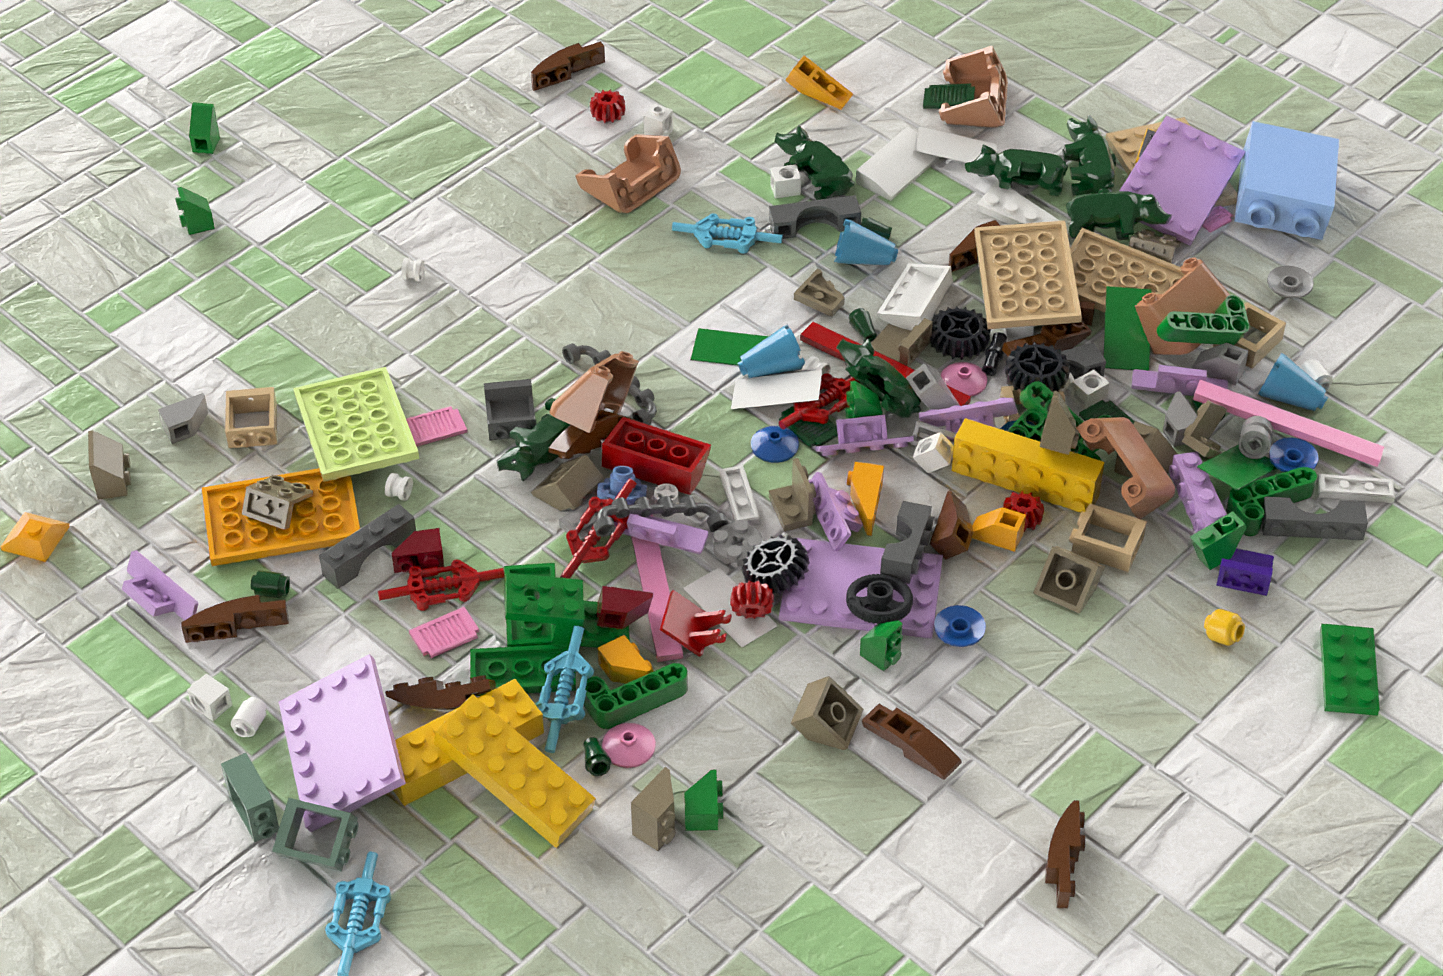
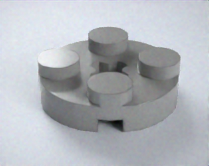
[713,520,762,566]

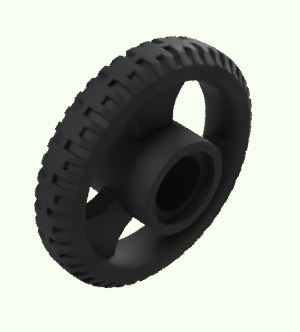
[846,574,913,624]

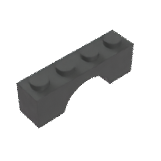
[769,195,861,239]
[1006,343,1106,386]
[1262,497,1368,540]
[880,501,935,584]
[319,504,416,589]

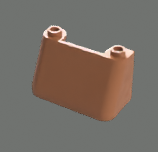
[939,46,1008,128]
[575,134,681,213]
[1135,257,1230,355]
[549,351,639,433]
[1076,417,1175,519]

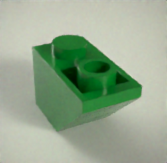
[189,102,220,154]
[175,187,215,235]
[846,381,883,419]
[1190,511,1247,570]
[860,621,903,671]
[684,769,723,831]

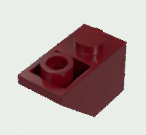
[391,528,445,573]
[597,586,653,629]

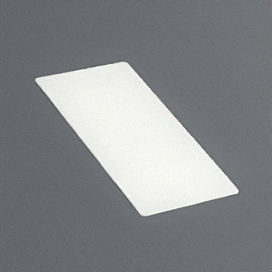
[916,127,997,163]
[731,370,822,409]
[684,568,777,647]

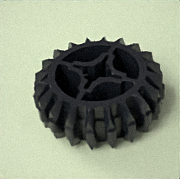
[930,306,991,360]
[1005,342,1070,396]
[741,534,810,595]

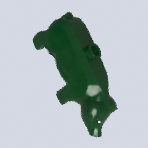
[1062,115,1116,196]
[774,125,855,200]
[965,144,1068,196]
[1066,189,1172,240]
[836,339,921,418]
[496,398,571,481]

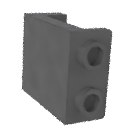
[484,379,536,441]

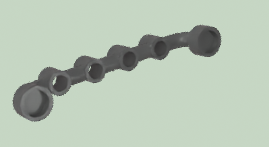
[562,343,657,425]
[593,495,729,537]

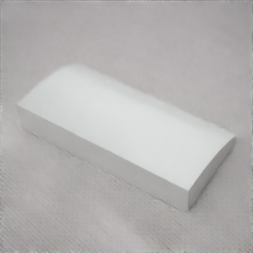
[856,127,941,201]
[877,263,953,330]

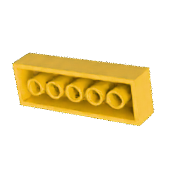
[951,418,1105,513]
[393,679,544,806]
[434,694,596,848]

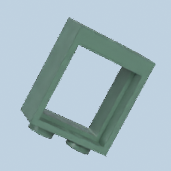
[221,753,279,842]
[272,797,359,872]

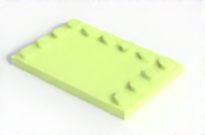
[293,367,419,482]

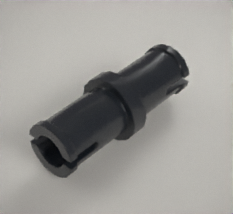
[982,332,1007,376]

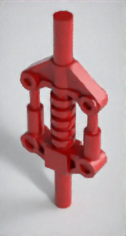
[778,373,861,430]
[560,478,637,579]
[378,559,505,611]

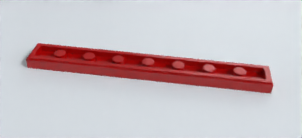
[800,322,971,406]

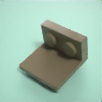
[1129,229,1181,264]
[871,318,933,367]
[1181,400,1227,459]
[769,458,816,532]
[242,475,313,530]

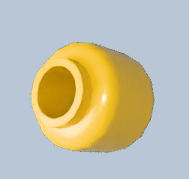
[1204,609,1245,646]

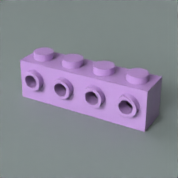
[1169,451,1227,533]

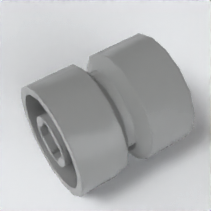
[1239,416,1273,459]

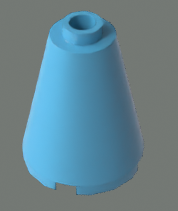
[834,219,898,265]
[738,324,805,378]
[1258,353,1328,411]

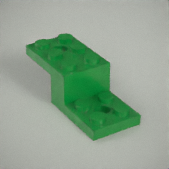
[504,573,630,648]

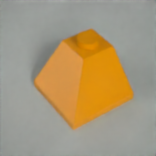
[0,512,70,562]

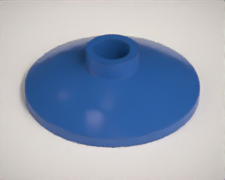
[751,426,799,463]
[1269,437,1319,472]
[934,605,986,647]

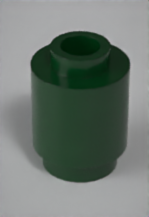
[250,570,290,598]

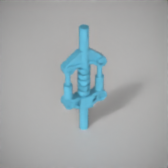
[672,213,783,254]
[535,626,594,753]
[325,852,391,976]

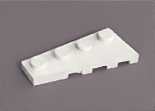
[976,180,1060,225]

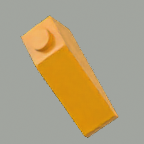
[785,55,853,110]
[847,462,884,536]

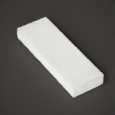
[719,465,760,525]
[1318,474,1395,503]

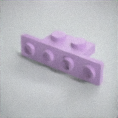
[1131,365,1228,396]
[919,398,1018,442]
[815,415,914,456]
[809,472,863,551]
[614,514,709,554]
[122,550,198,620]

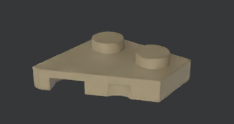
[794,268,845,317]

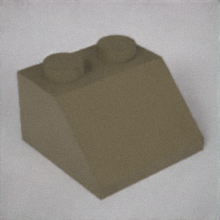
[1040,391,1079,455]
[1114,421,1178,478]
[88,430,131,500]
[531,454,604,511]
[1033,546,1105,613]
[790,676,864,750]
[631,767,676,851]

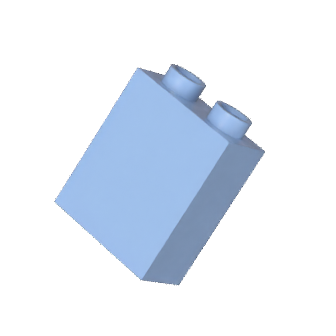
[1234,121,1339,240]

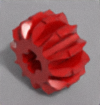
[590,89,626,124]
[1003,490,1044,532]
[730,581,774,619]

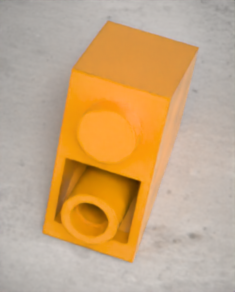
[972,507,1026,552]
[597,635,654,684]

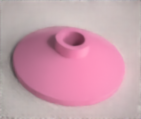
[941,362,987,396]
[602,723,656,768]

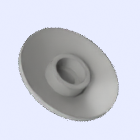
[1267,266,1314,298]

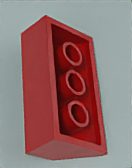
[601,417,711,495]

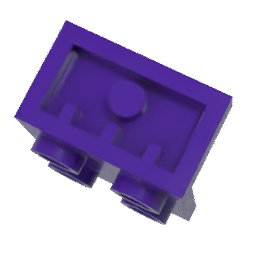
[1216,548,1274,596]

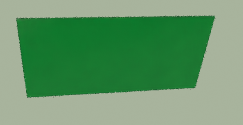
[1104,286,1152,371]
[690,328,769,366]
[1197,444,1276,490]

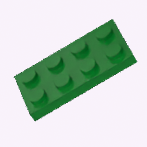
[504,563,556,647]
[1320,623,1380,716]
[470,644,576,696]

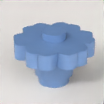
[597,466,647,505]

